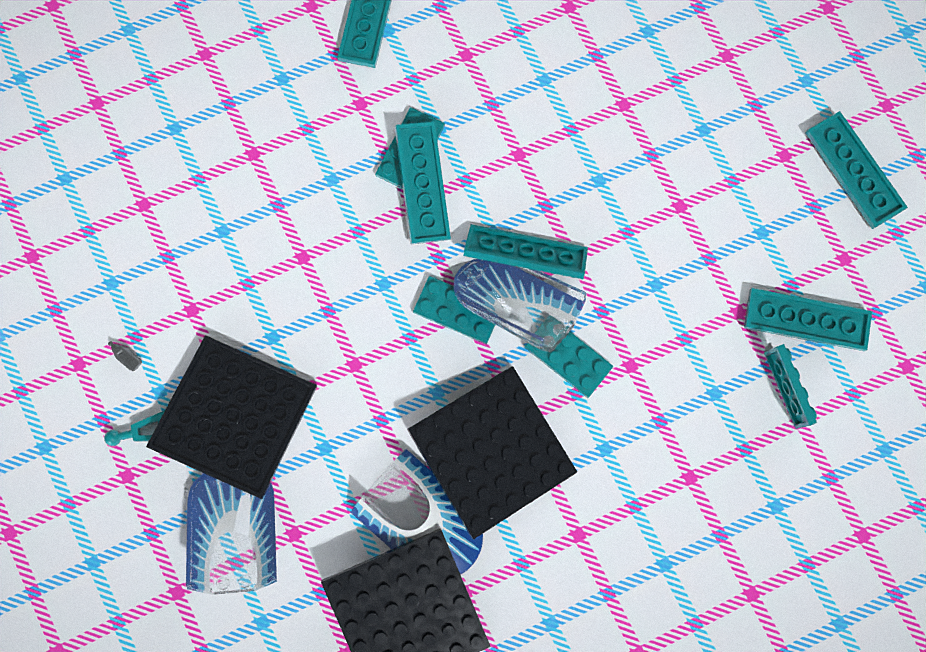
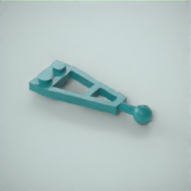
[104,410,165,446]

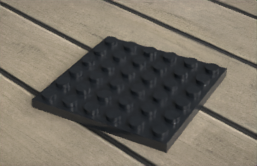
[146,335,318,499]
[407,366,577,539]
[321,528,491,652]

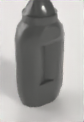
[108,341,142,372]

